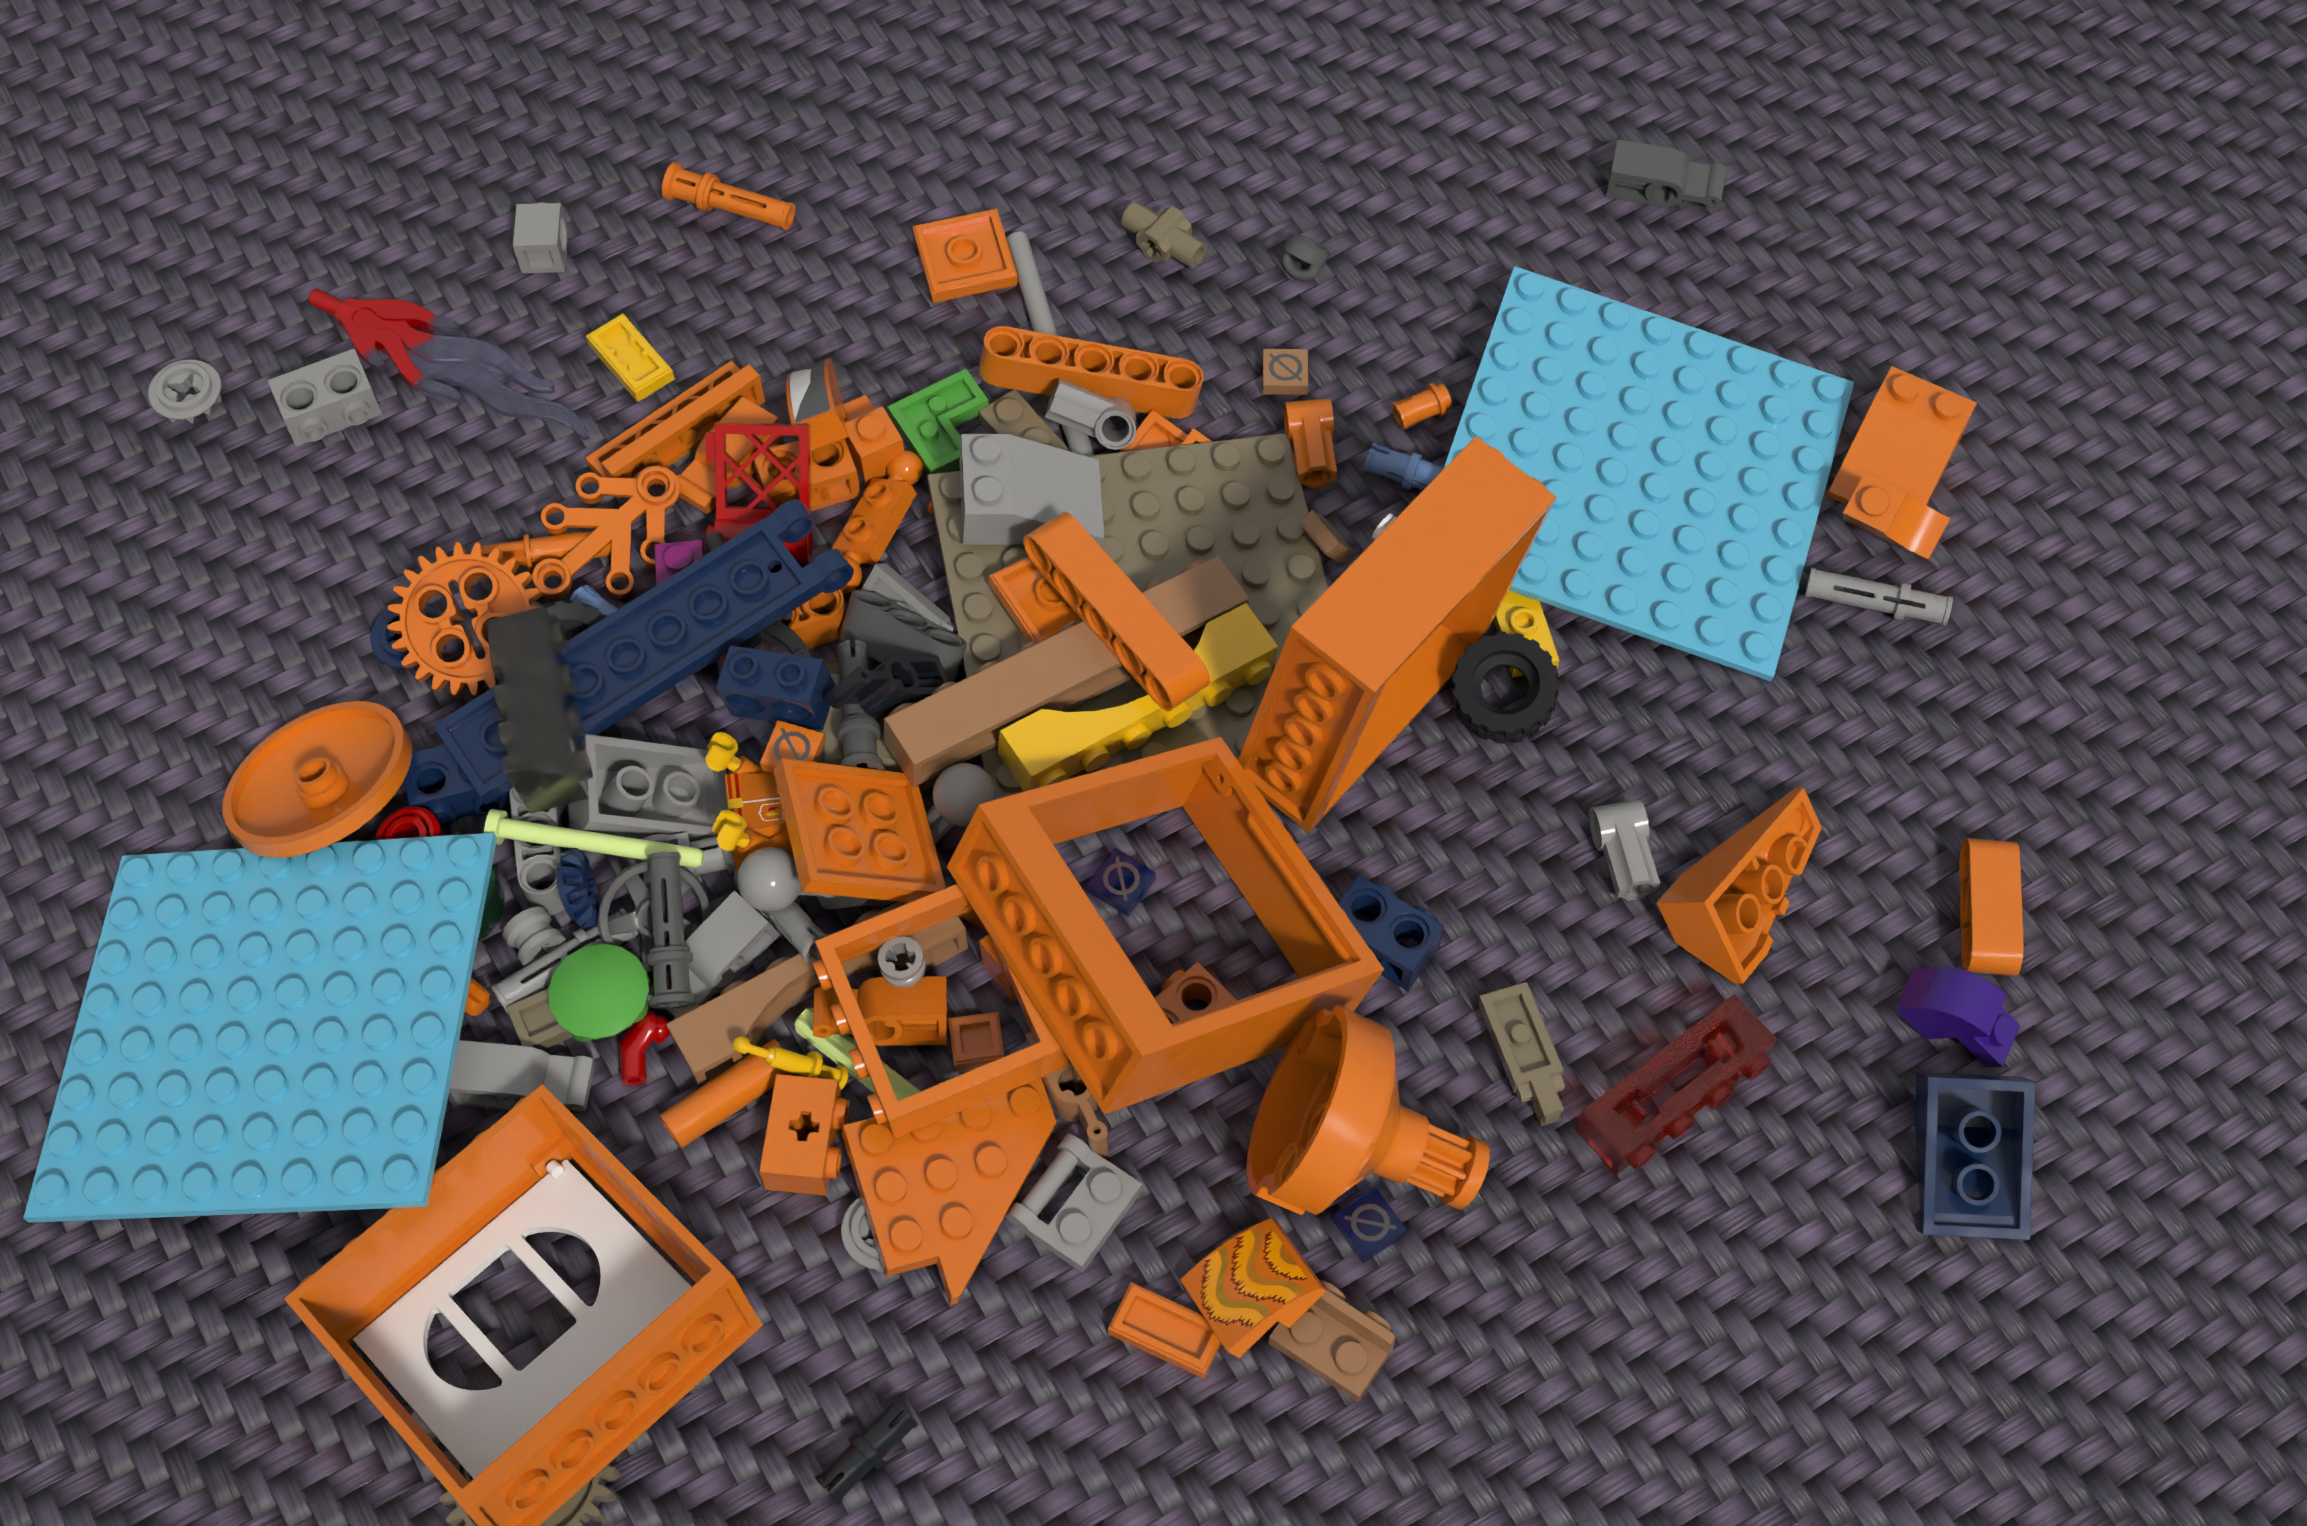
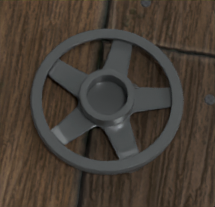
[598,861,711,973]

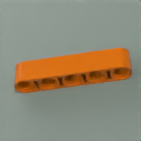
[979,326,1204,419]
[1023,512,1210,711]

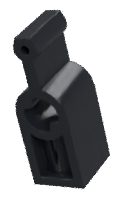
[824,656,949,719]

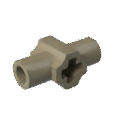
[1121,201,1208,269]

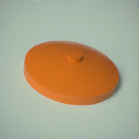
[222,701,412,858]

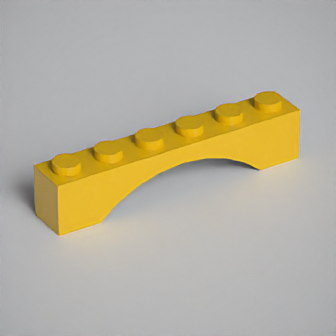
[998,603,1278,792]

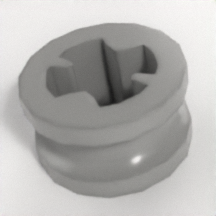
[877,936,926,987]

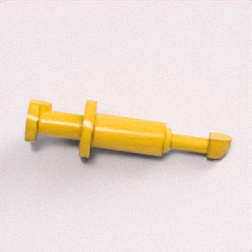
[732,1036,849,1090]

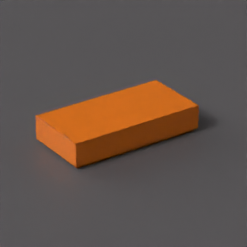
[1108,1282,1222,1379]

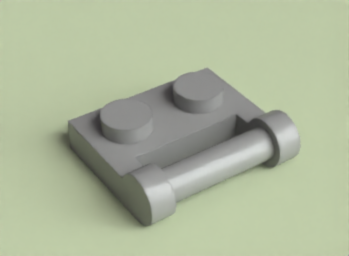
[1005,1134,1143,1273]

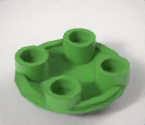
[548,944,650,1042]

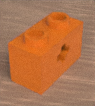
[759,1074,849,1196]

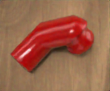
[619,1012,670,1086]

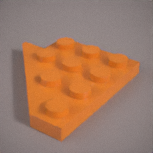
[841,1078,1056,1305]

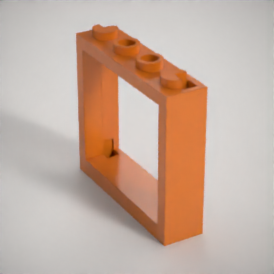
[812,884,1069,1138]

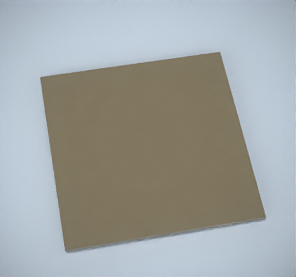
[927,433,1328,799]

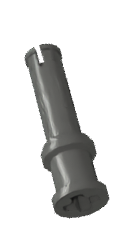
[836,640,884,771]
[647,852,696,1009]

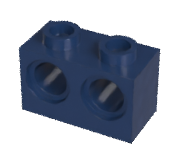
[716,645,835,730]
[404,745,510,826]
[1338,875,1444,992]

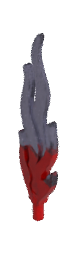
[308,289,589,441]

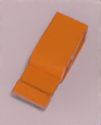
[677,396,783,514]
[812,976,947,1046]

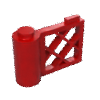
[705,422,814,564]

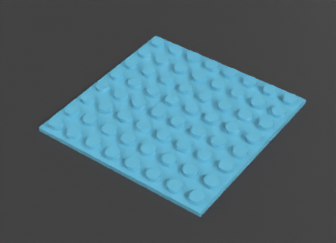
[1443,266,1854,682]
[23,833,497,1223]

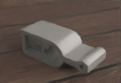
[649,890,780,1017]
[450,1040,595,1111]

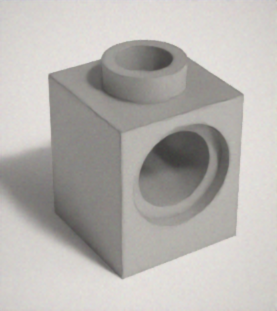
[513,202,568,273]

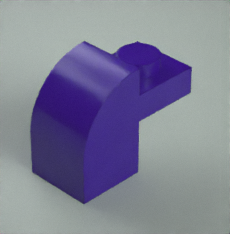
[1895,967,2020,1067]

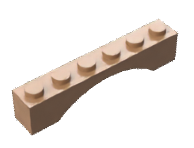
[666,902,968,1088]

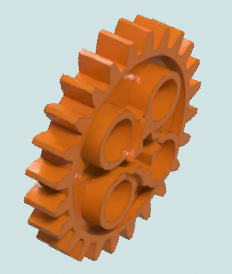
[387,542,542,697]

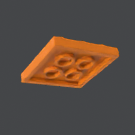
[773,758,946,903]

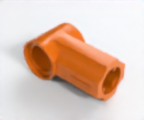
[1283,399,1337,489]

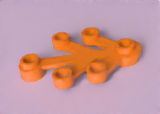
[532,466,680,600]

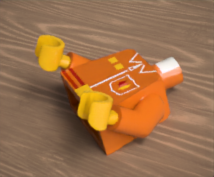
[705,732,794,872]

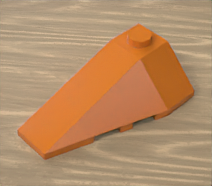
[1656,787,1822,984]

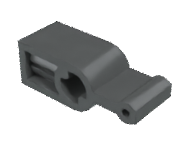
[1606,139,1727,208]

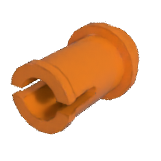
[1391,383,1452,430]

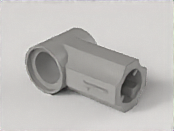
[1045,378,1136,450]
[1589,799,1660,901]

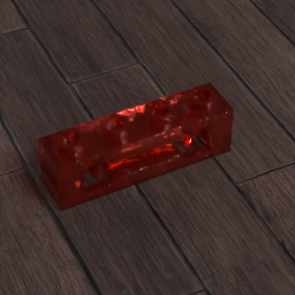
[1575,994,1777,1176]

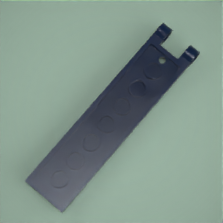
[433,499,854,805]

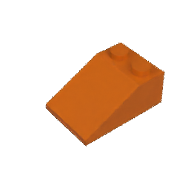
[1827,366,1977,505]

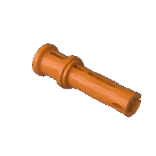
[662,162,796,231]

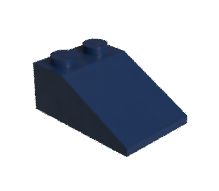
[1915,1072,2035,1240]

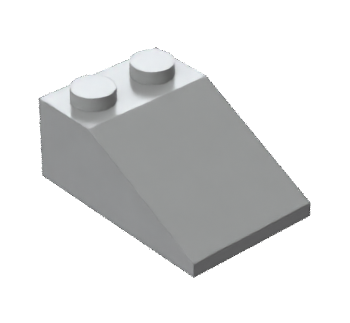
[959,434,1105,545]
[567,734,728,842]

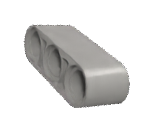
[509,770,567,916]

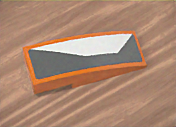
[786,358,848,451]

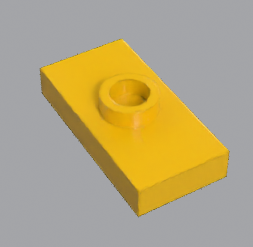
[586,313,675,402]
[1493,590,1560,678]

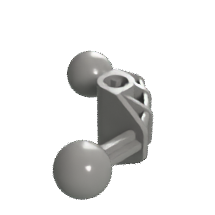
[737,763,996,912]

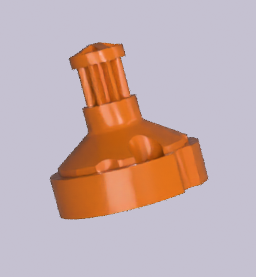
[1246,1005,1490,1215]

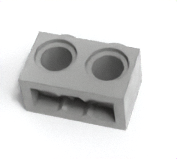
[267,348,382,447]

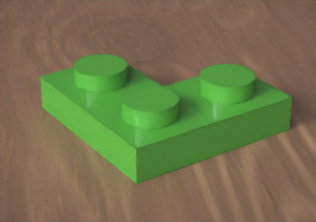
[887,368,989,474]

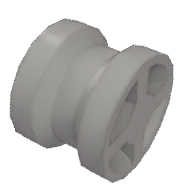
[502,906,567,967]

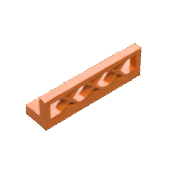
[585,361,765,500]

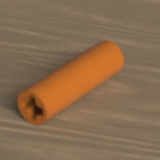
[659,1039,794,1149]

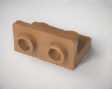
[1268,1280,1396,1403]

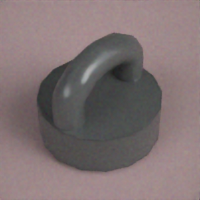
[1282,233,1330,281]

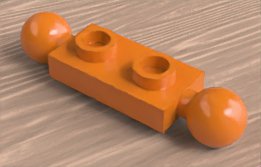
[831,450,923,594]

